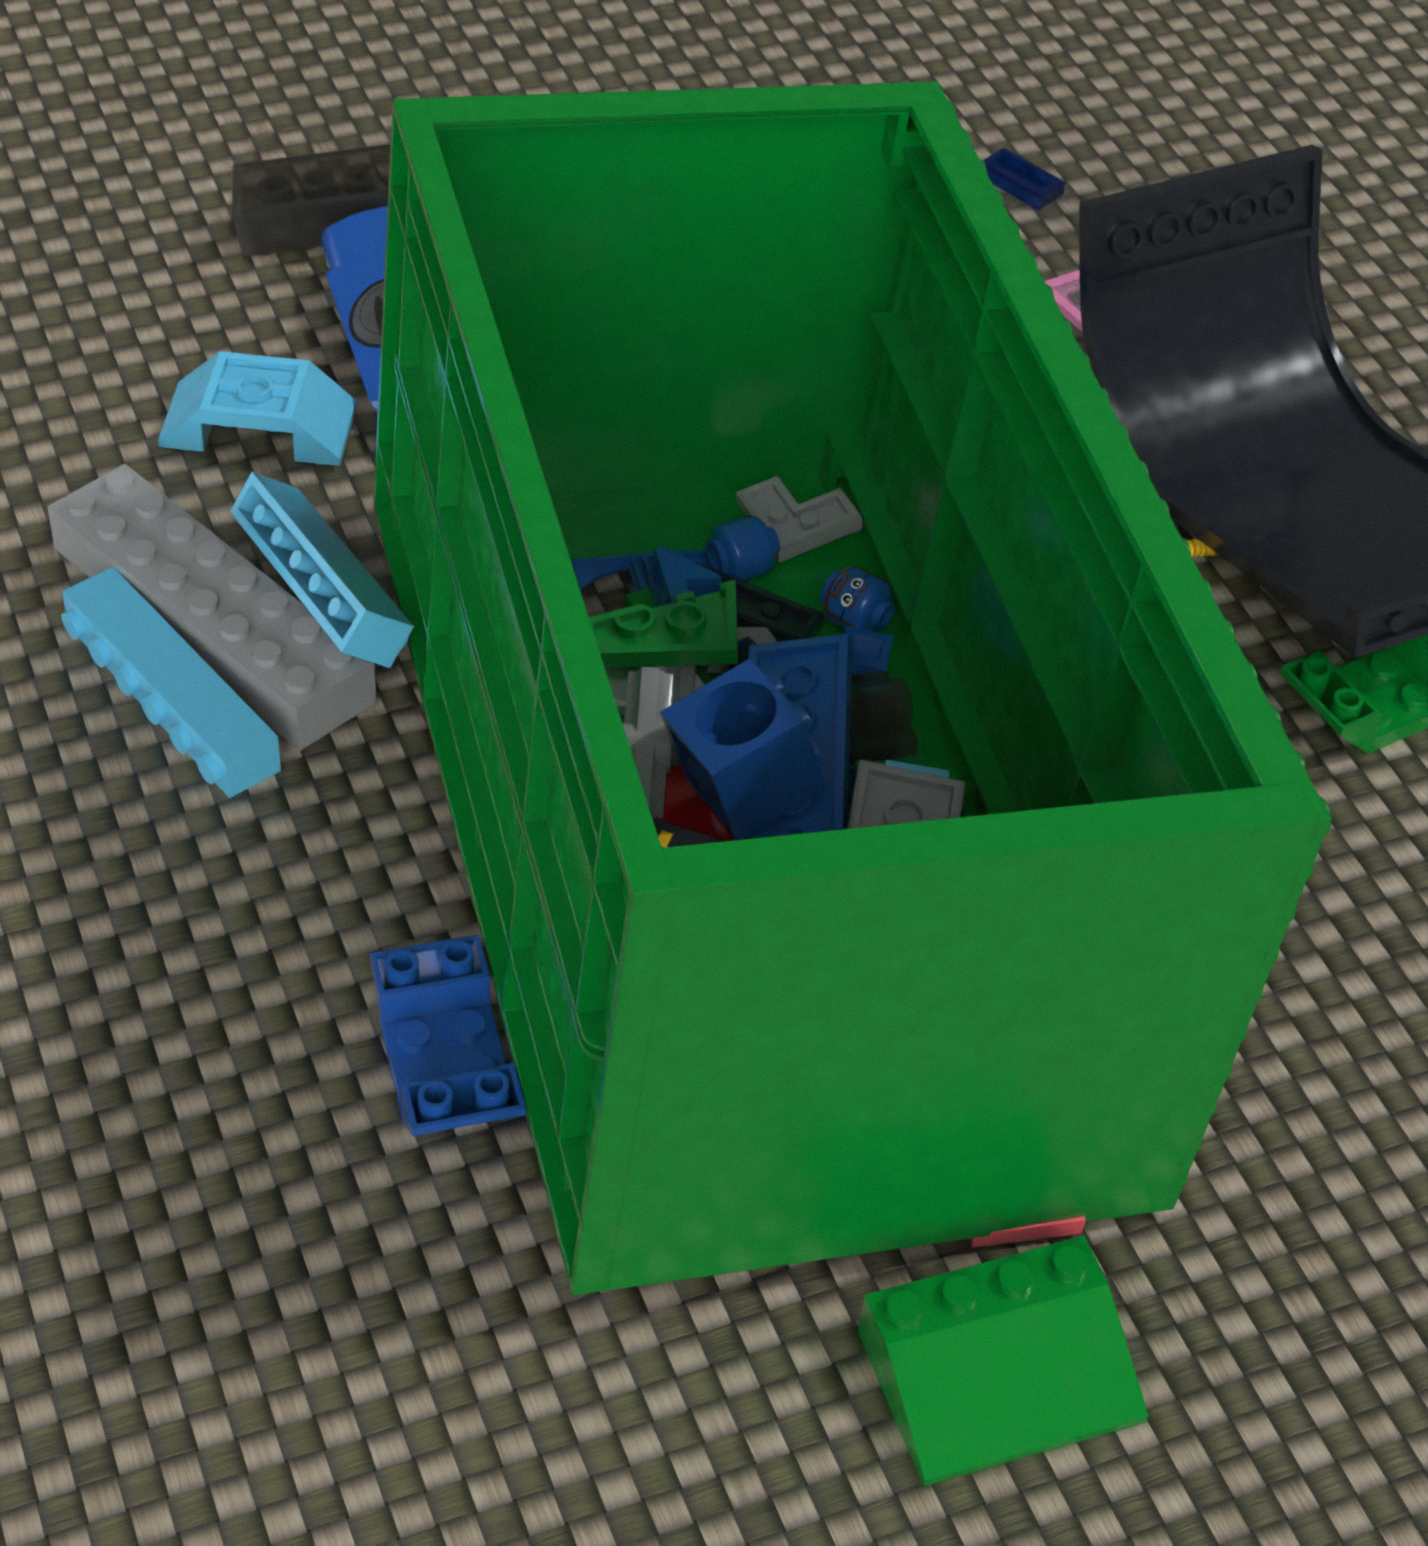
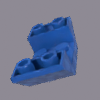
[370,934,526,1136]

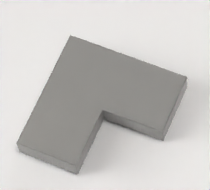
[736,476,863,563]

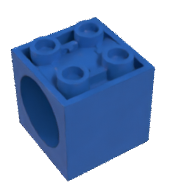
[660,658,827,840]

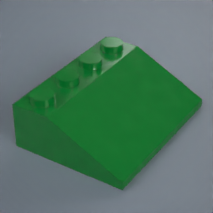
[858,1236,1149,1487]

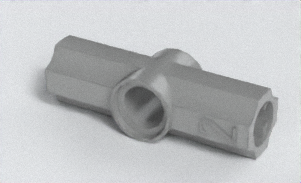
[622,667,674,821]

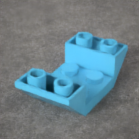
[158,351,357,466]

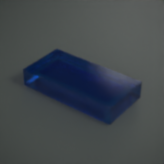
[983,148,1066,210]

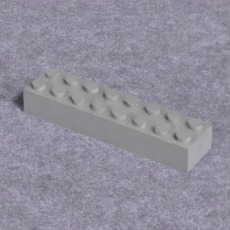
[48,464,376,751]

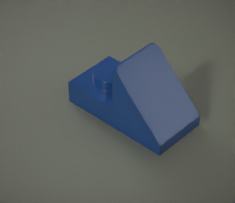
[649,547,722,607]

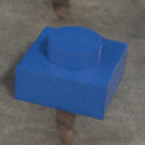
[844,626,894,683]

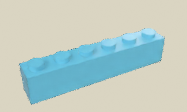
[230,472,414,668]
[61,567,281,798]

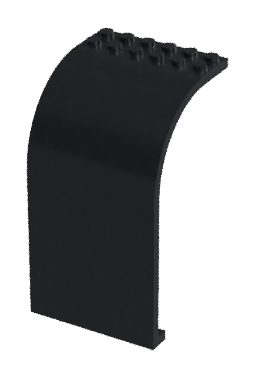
[1079,144,1428,658]

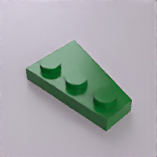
[589,579,738,668]

